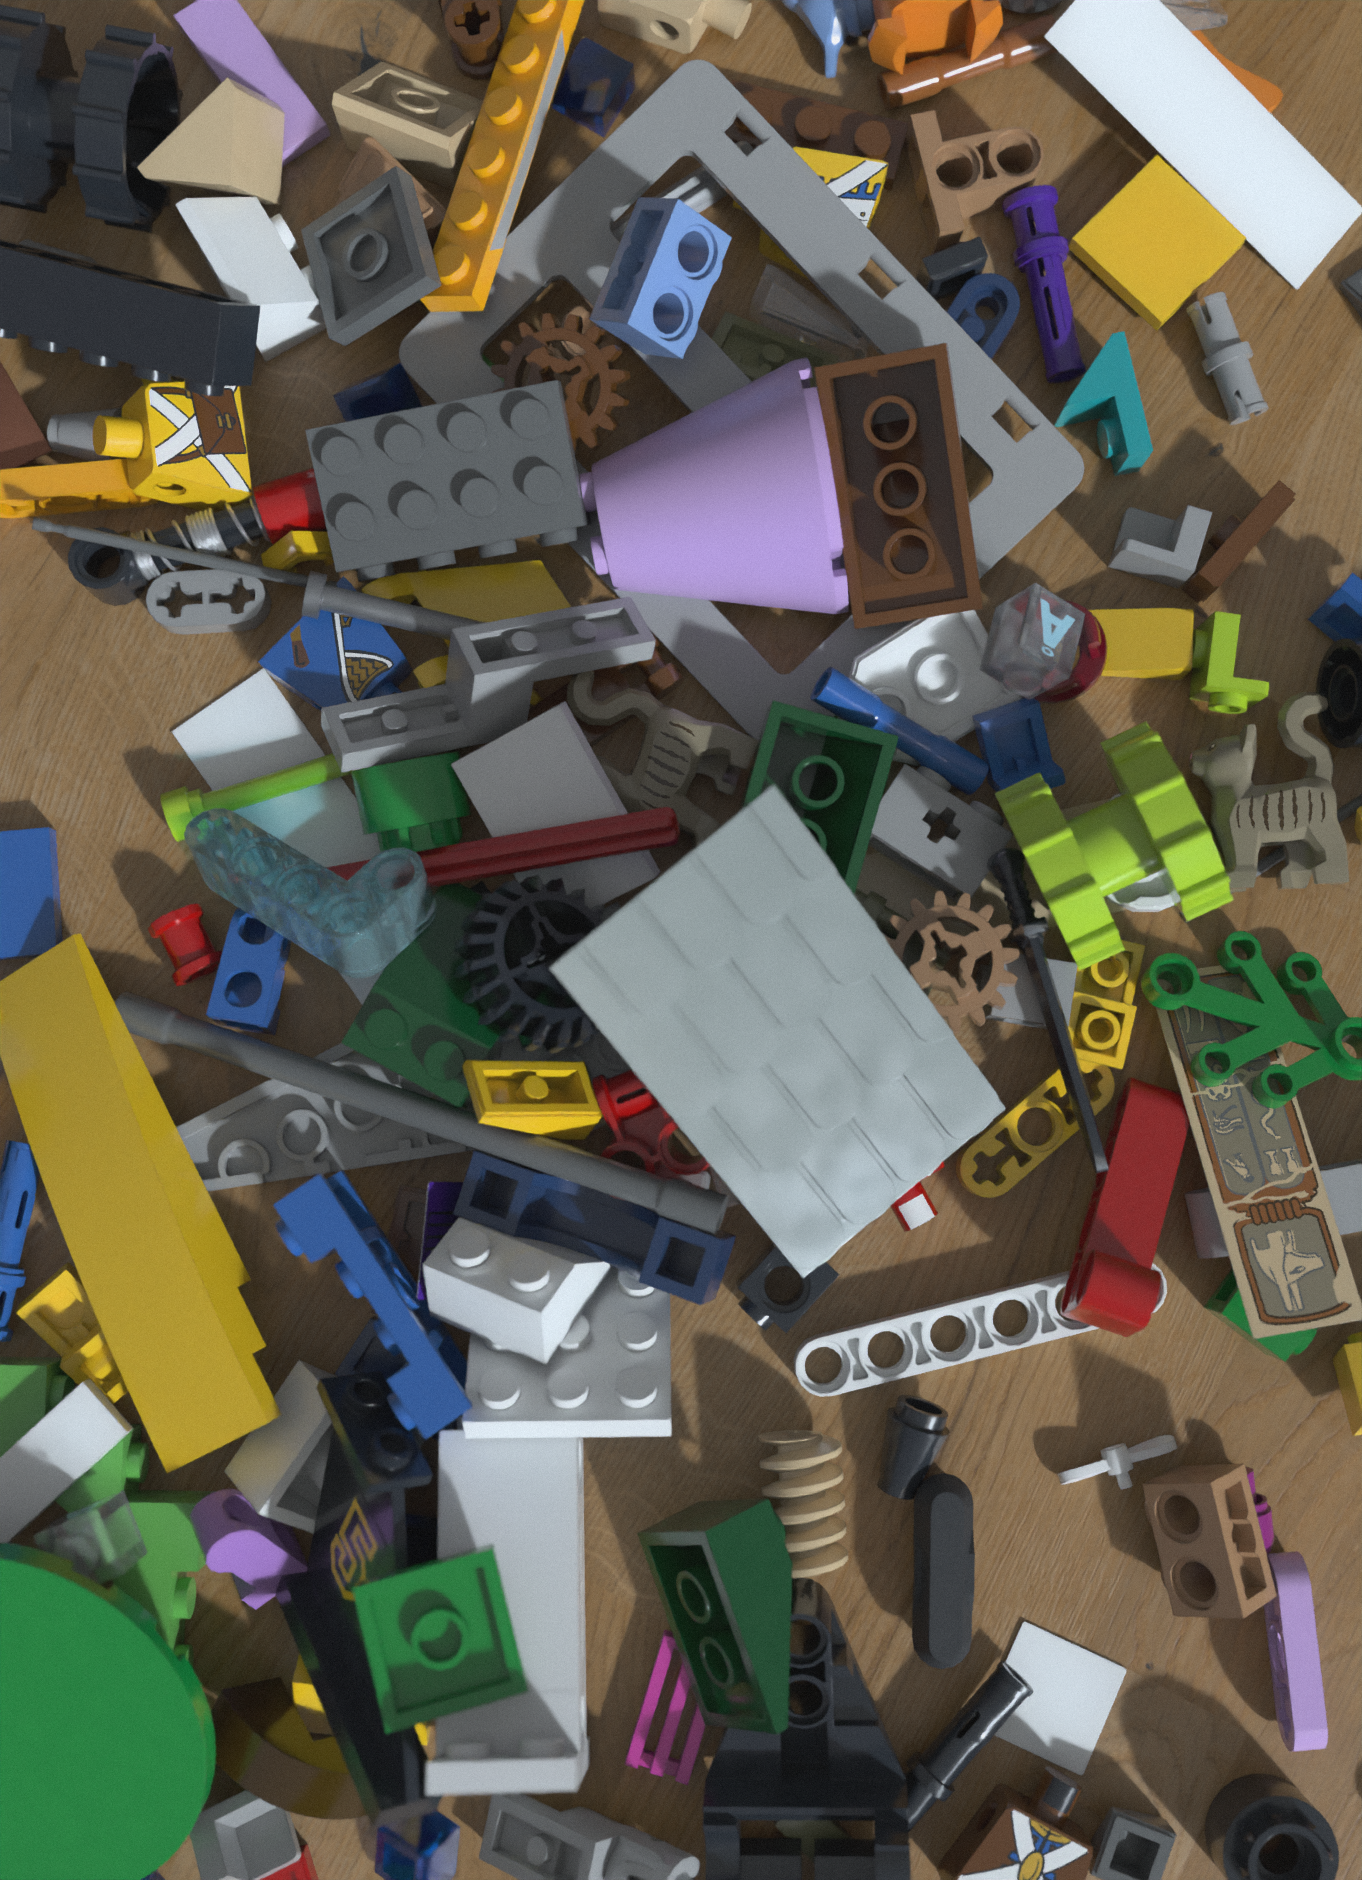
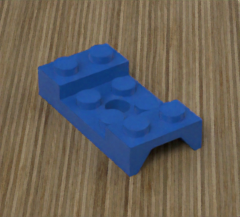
[273,1170,473,1439]

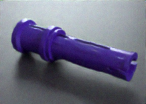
[1002,185,1086,383]

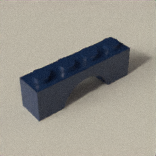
[453,1151,736,1305]

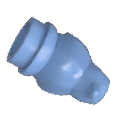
[781,0,875,78]

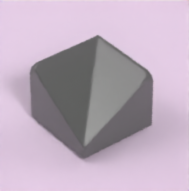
[1088,1806,1177,1880]

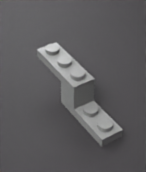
[321,597,656,773]

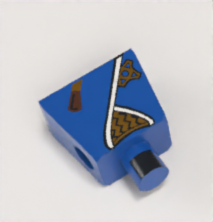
[258,576,413,712]

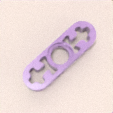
[1264,1551,1328,1752]

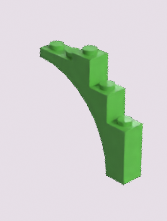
[0,1356,216,1668]

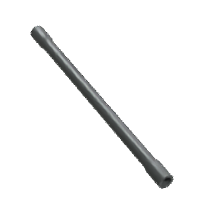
[115,991,728,1235]

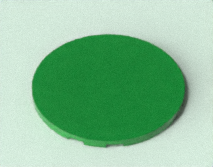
[0,1542,216,1880]

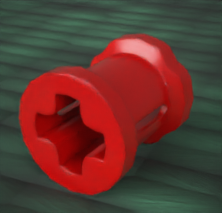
[147,903,223,986]

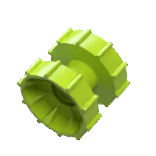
[995,721,1234,971]

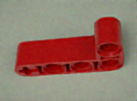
[1061,1077,1190,1337]

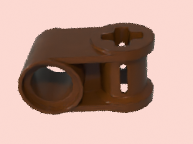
[438,0,505,79]

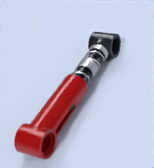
[68,467,327,606]

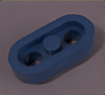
[947,273,1020,360]

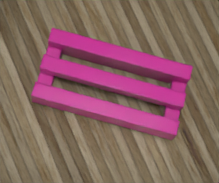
[625,1629,706,1785]

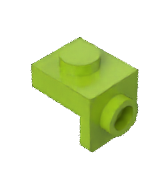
[1189,611,1269,714]

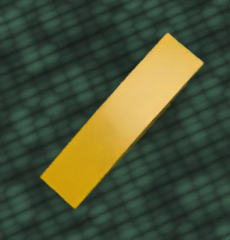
[0,934,282,1473]

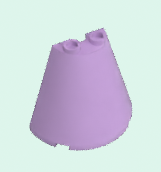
[579,358,849,614]

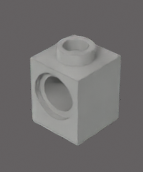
[976,954,1077,1029]

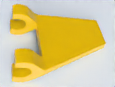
[361,560,571,689]

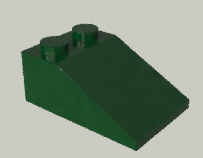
[341,883,546,1108]
[637,1498,792,1735]

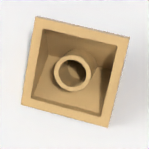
[332,61,483,190]
[137,77,285,205]

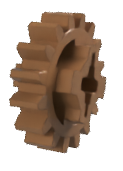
[885,891,1020,1034]

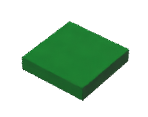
[352,1543,528,1733]

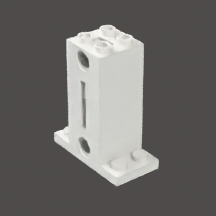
[426,1418,590,1795]

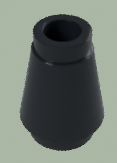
[877,1395,950,1500]

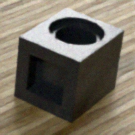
[736,1242,839,1333]

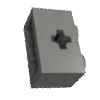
[868,764,1013,903]

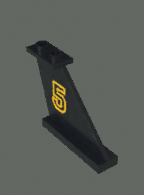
[275,1371,444,1829]

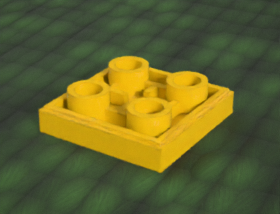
[1069,155,1246,331]

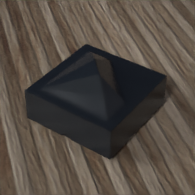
[916,236,988,301]

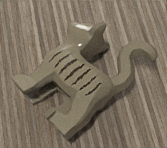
[567,670,759,849]
[1189,692,1349,892]

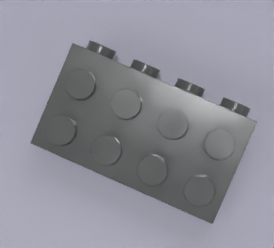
[305,380,591,581]

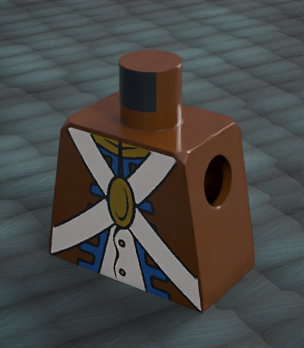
[937,1766,1093,1880]

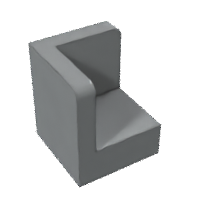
[1108,505,1212,589]
[189,1790,301,1880]

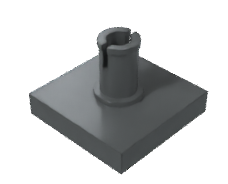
[301,166,441,346]

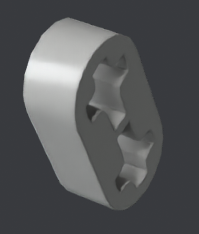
[146,569,271,635]

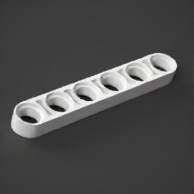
[794,1263,1167,1397]

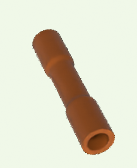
[877,14,1059,111]

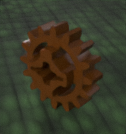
[491,313,631,456]

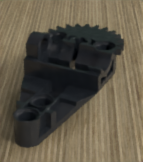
[703,1578,911,1880]

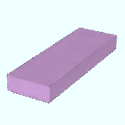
[174,0,330,167]

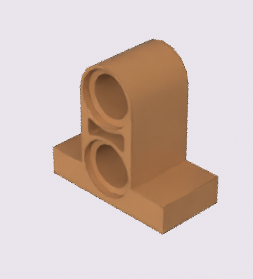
[903,110,1044,255]

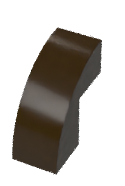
[211,1677,367,1820]

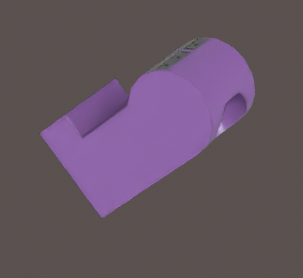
[190,1489,308,1610]

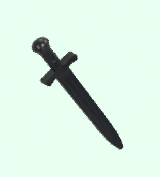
[987,848,1109,1174]

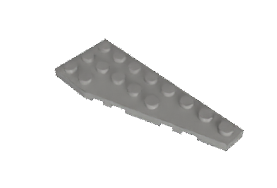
[176,902,646,1191]

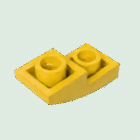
[1068,940,1145,1069]

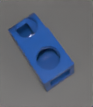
[206,907,293,1035]

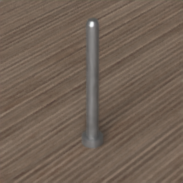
[302,571,486,640]

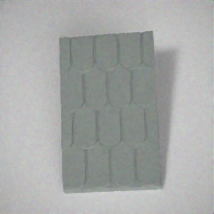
[550,785,1006,1278]

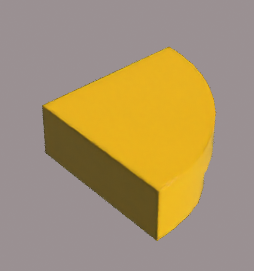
[261,531,334,573]

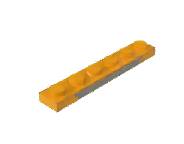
[420,0,584,312]

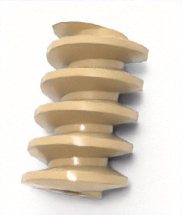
[758,1430,848,1578]

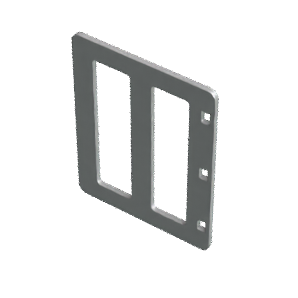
[399,60,1084,740]

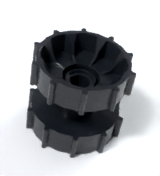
[0,4,183,233]

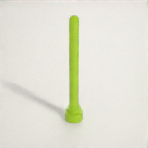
[160,753,378,842]

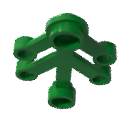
[1141,931,1362,1109]

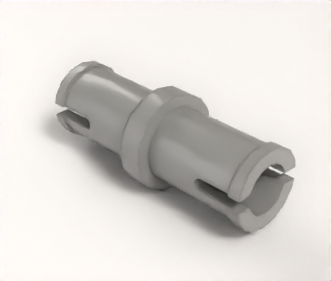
[1186,292,1269,425]

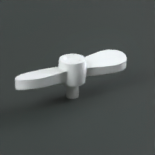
[1057,1435,1177,1489]

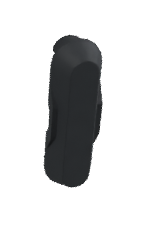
[912,1473,975,1669]

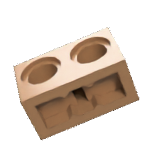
[1142,1464,1277,1619]

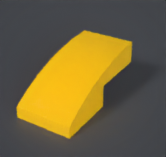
[16,1261,128,1404]

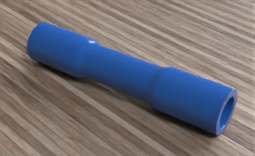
[810,667,989,795]

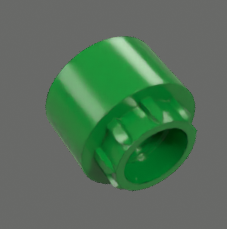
[351,752,472,857]

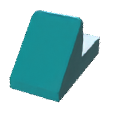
[1054,331,1153,476]

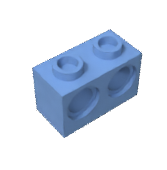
[590,197,732,359]

